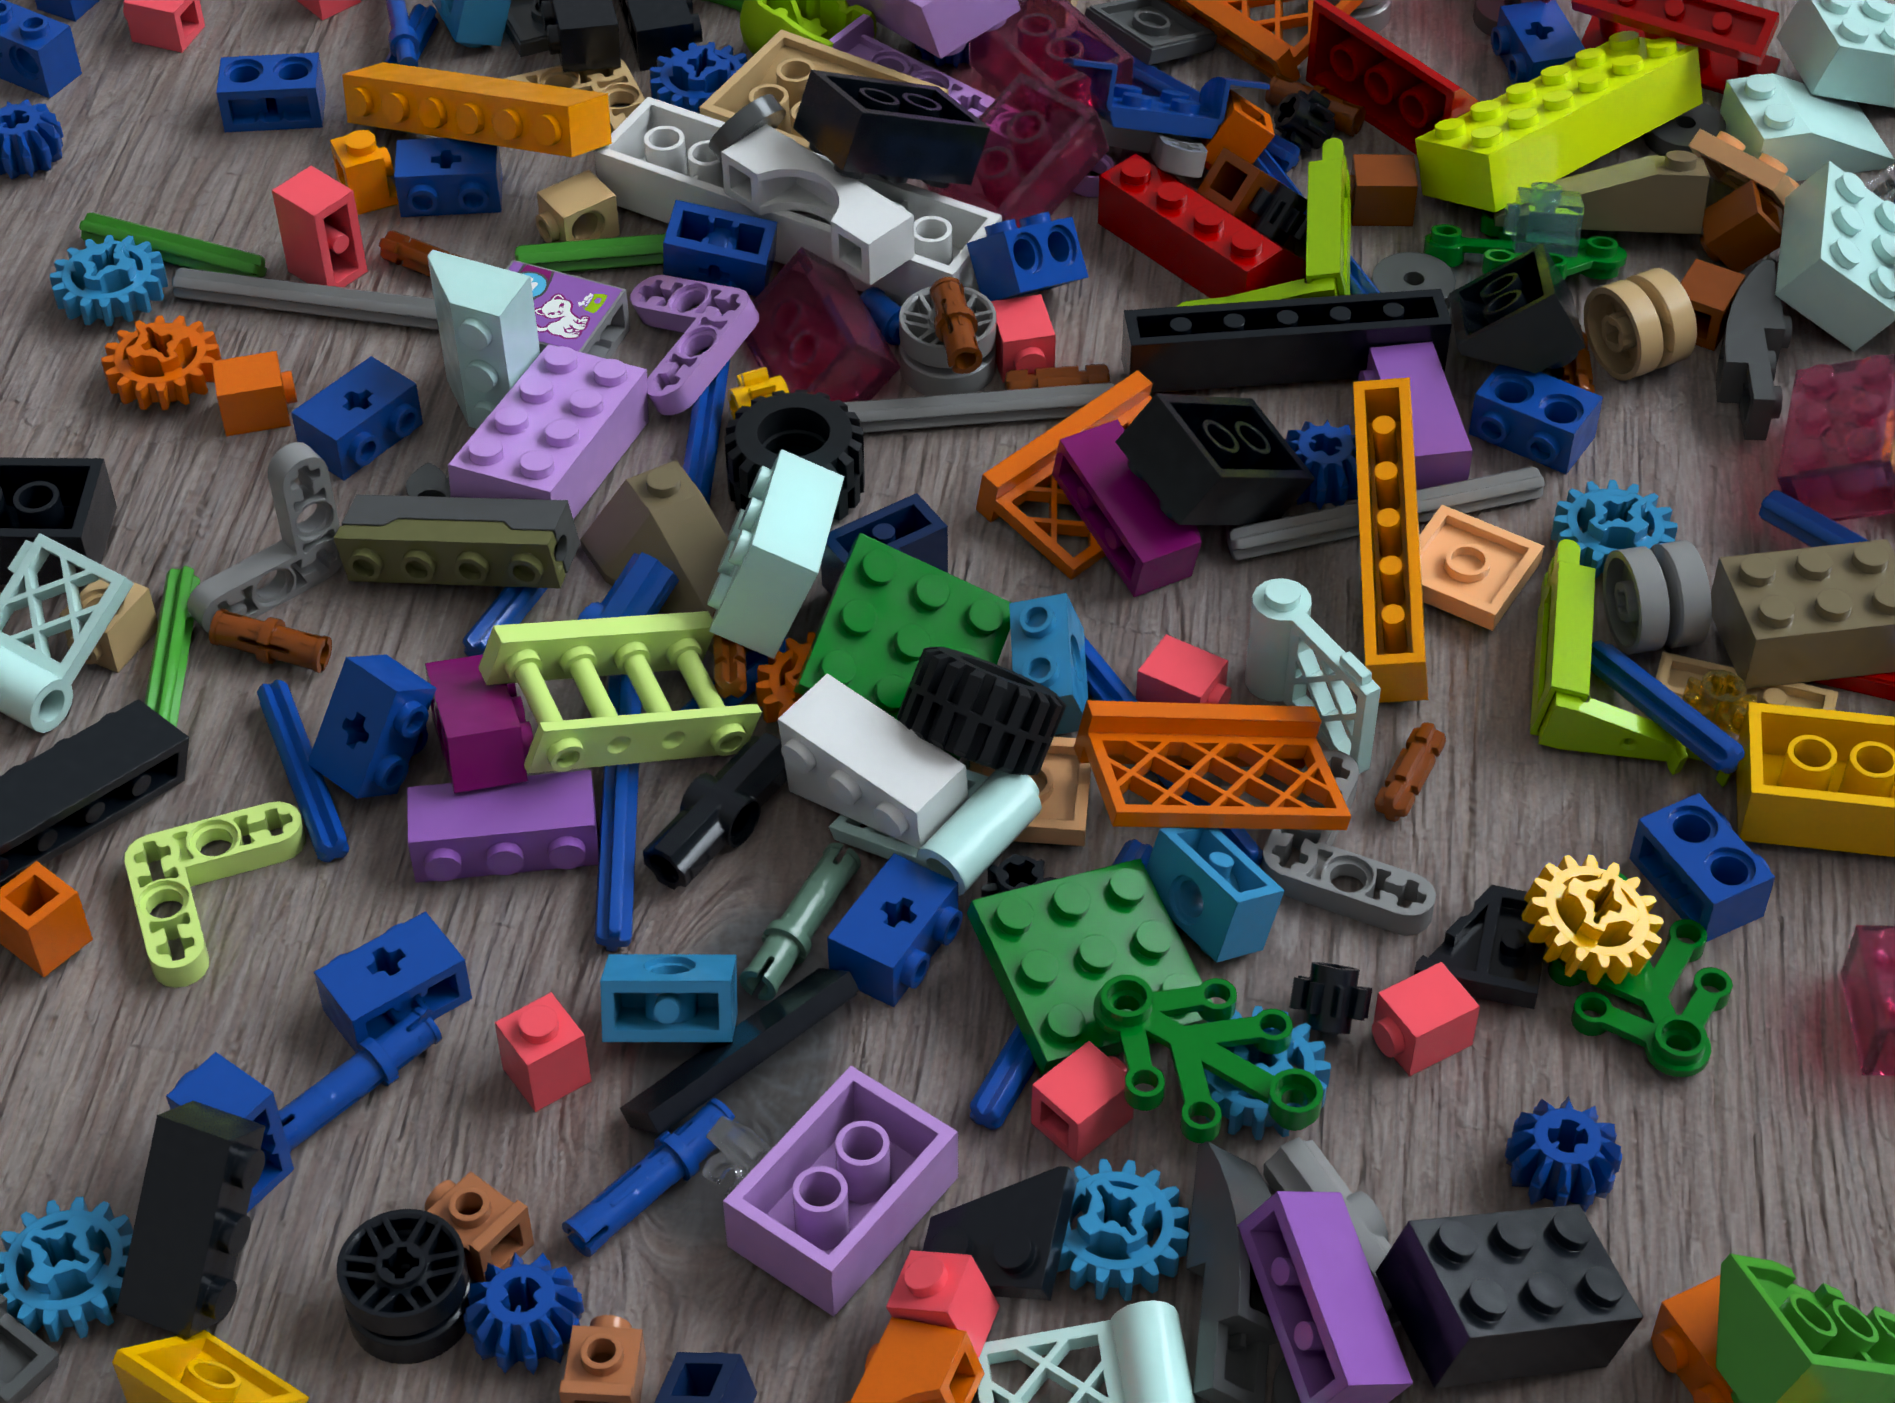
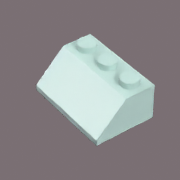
[427,250,540,429]

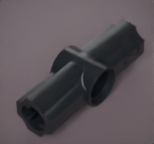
[643,732,787,890]

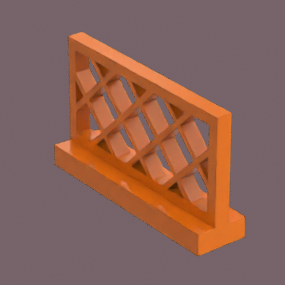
[1165,0,1364,81]
[976,370,1153,580]
[1074,700,1351,830]

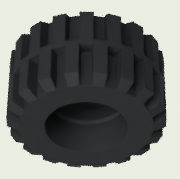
[724,389,865,521]
[897,647,1067,775]

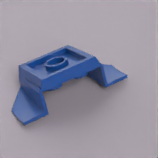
[1063,58,1270,139]

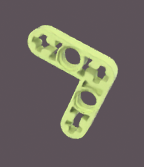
[124,801,306,988]

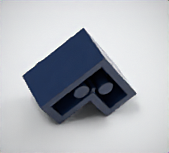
[821,493,948,596]

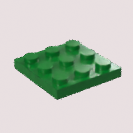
[793,533,1012,761]
[966,858,1213,1075]

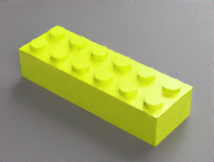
[1415,31,1703,213]

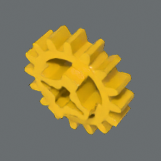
[1521,855,1663,985]

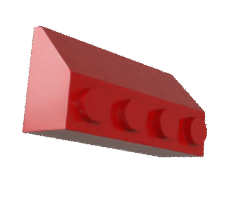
[1306,0,1480,155]
[1097,154,1306,298]

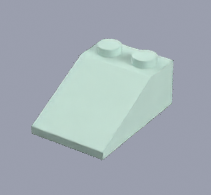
[1720,73,1895,181]

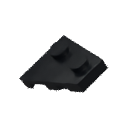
[1414,885,1546,1009]
[922,1166,1078,1301]

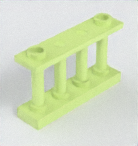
[478,611,762,774]

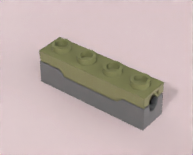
[334,494,580,588]

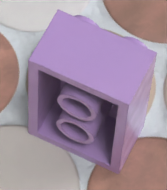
[723,1066,958,1317]

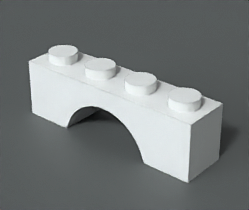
[721,124,915,286]

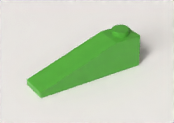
[1716,1254,1895,1403]

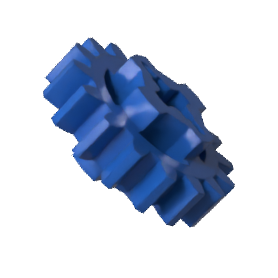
[650,42,747,114]

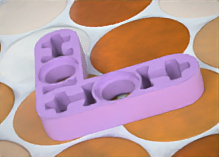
[630,275,759,415]

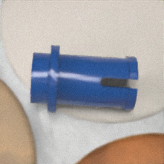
[856,287,901,345]

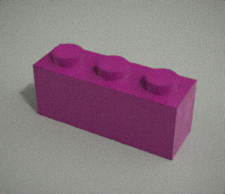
[1052,419,1202,597]
[425,654,533,793]

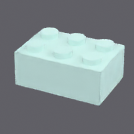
[1777,0,1895,108]
[1775,161,1895,352]
[707,449,844,659]

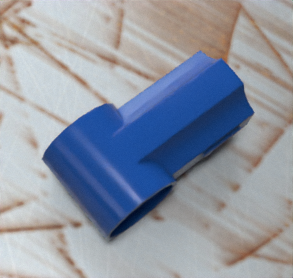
[577,552,679,620]

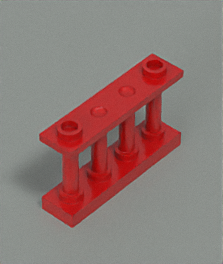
[1571,0,1781,94]

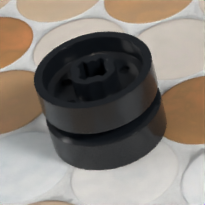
[336,1209,471,1364]

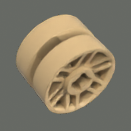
[1584,268,1697,381]

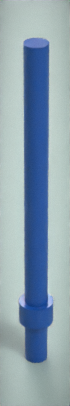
[386,0,419,67]

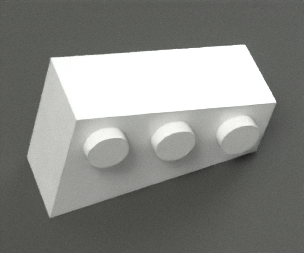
[778,673,969,849]

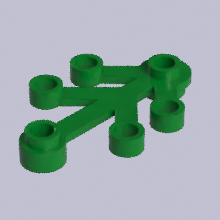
[1423,210,1627,280]
[1548,869,1733,1077]
[1093,975,1323,1143]

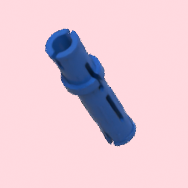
[278,1007,442,1154]
[562,1098,740,1257]

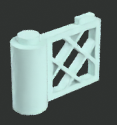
[0,533,134,733]
[1245,578,1381,774]
[829,769,1042,896]
[978,1300,1196,1403]

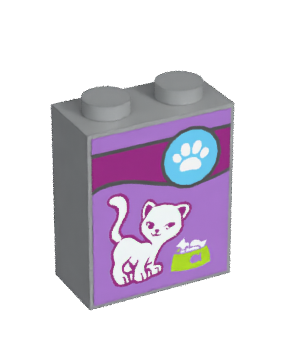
[506,260,630,359]

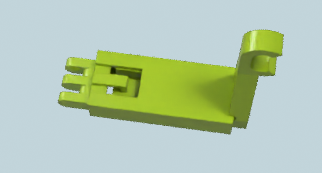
[1176,138,1351,307]
[1530,539,1732,787]

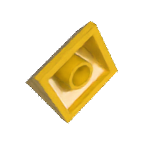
[112,1330,309,1403]

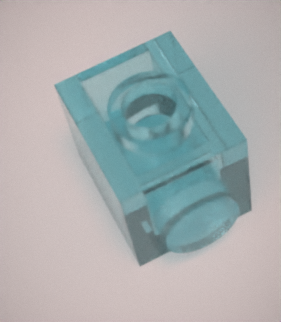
[1503,182,1584,257]

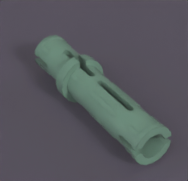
[739,842,861,1001]

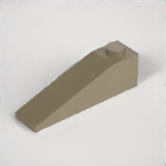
[1492,150,1710,234]
[580,460,750,654]

